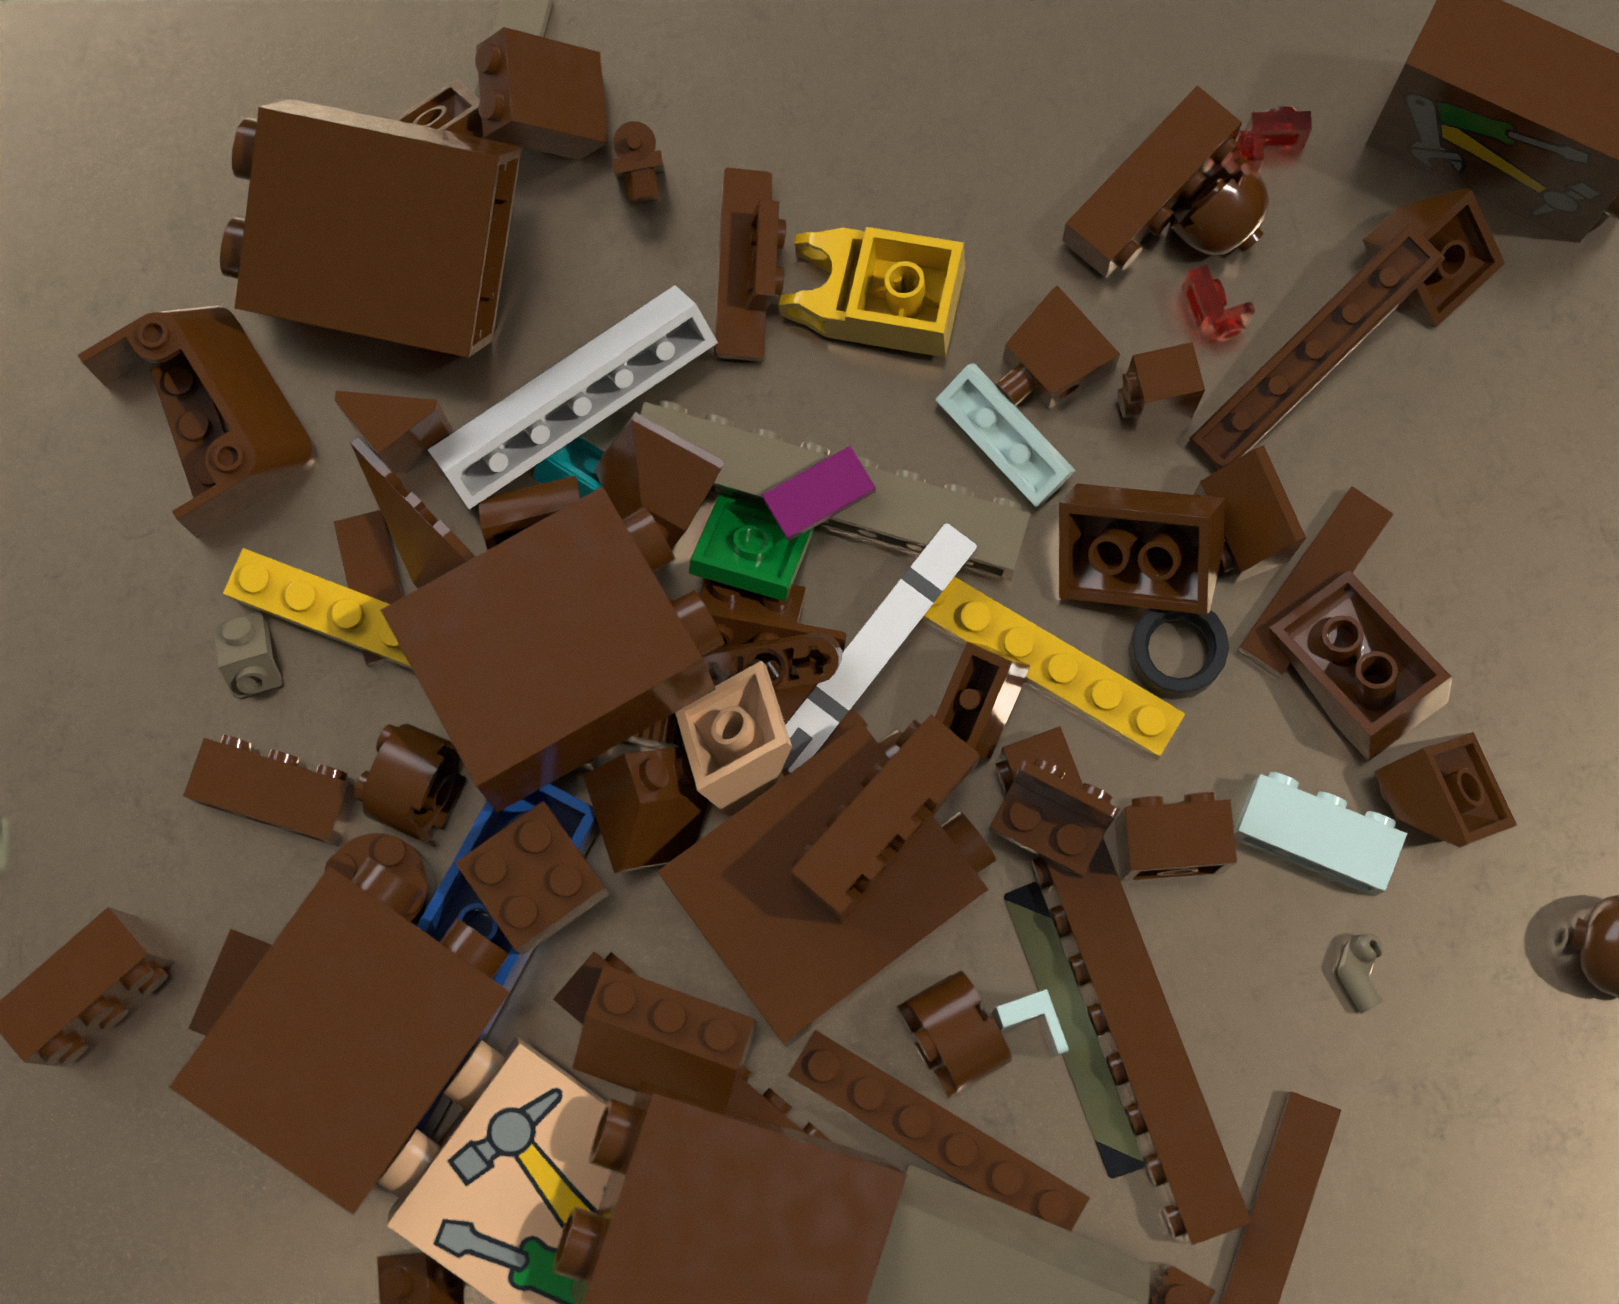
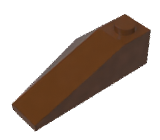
[350,436,476,589]

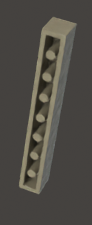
[640,401,1031,581]

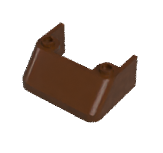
[78,306,316,539]

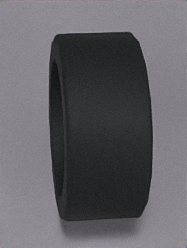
[1128,608,1229,699]

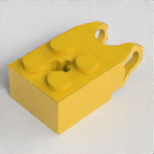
[778,227,965,358]

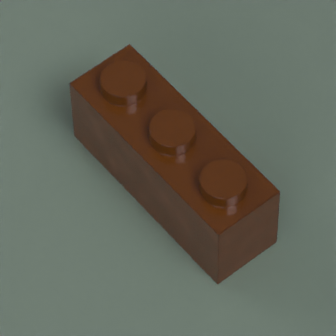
[183,734,355,847]

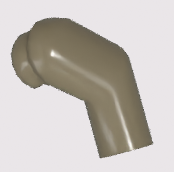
[1338,933,1383,1014]

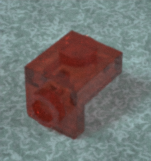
[1237,106,1312,173]

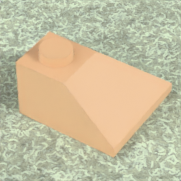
[675,661,792,816]

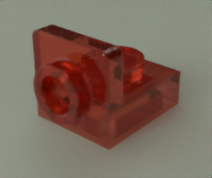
[1181,265,1255,341]

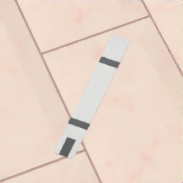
[783,523,977,773]

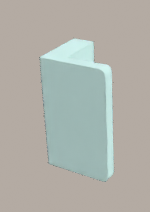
[991,989,1069,1058]

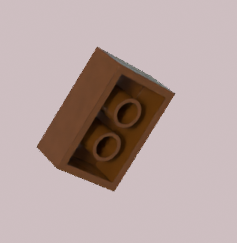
[0,907,175,1066]

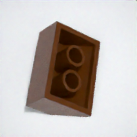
[1059,483,1225,615]
[572,964,758,1108]

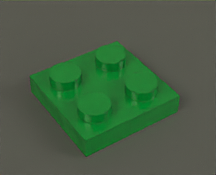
[688,493,814,602]

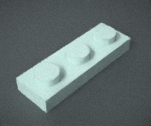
[935,363,1076,507]

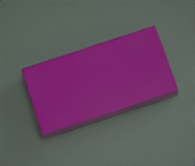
[762,446,876,542]

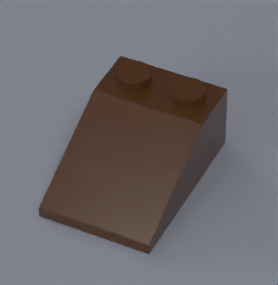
[1269,570,1452,761]

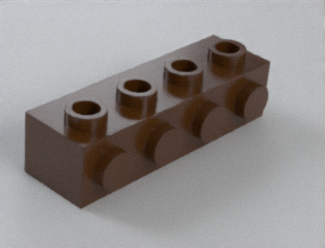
[1062,85,1242,278]

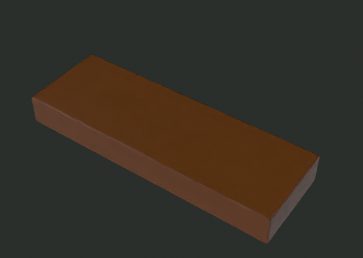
[333,510,404,667]

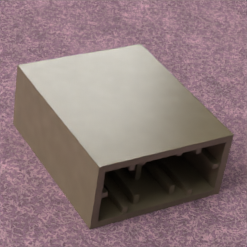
[866,1164,1151,1304]

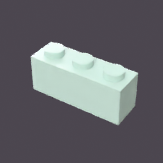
[1234,772,1407,896]

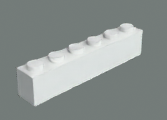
[428,285,718,509]

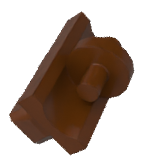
[612,121,665,204]

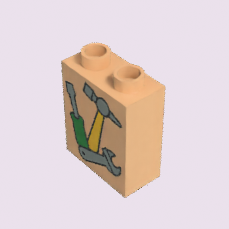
[377,1036,611,1304]

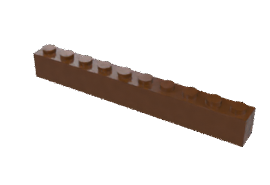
[995,726,1252,1245]

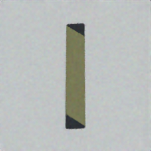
[1004,882,1145,1179]

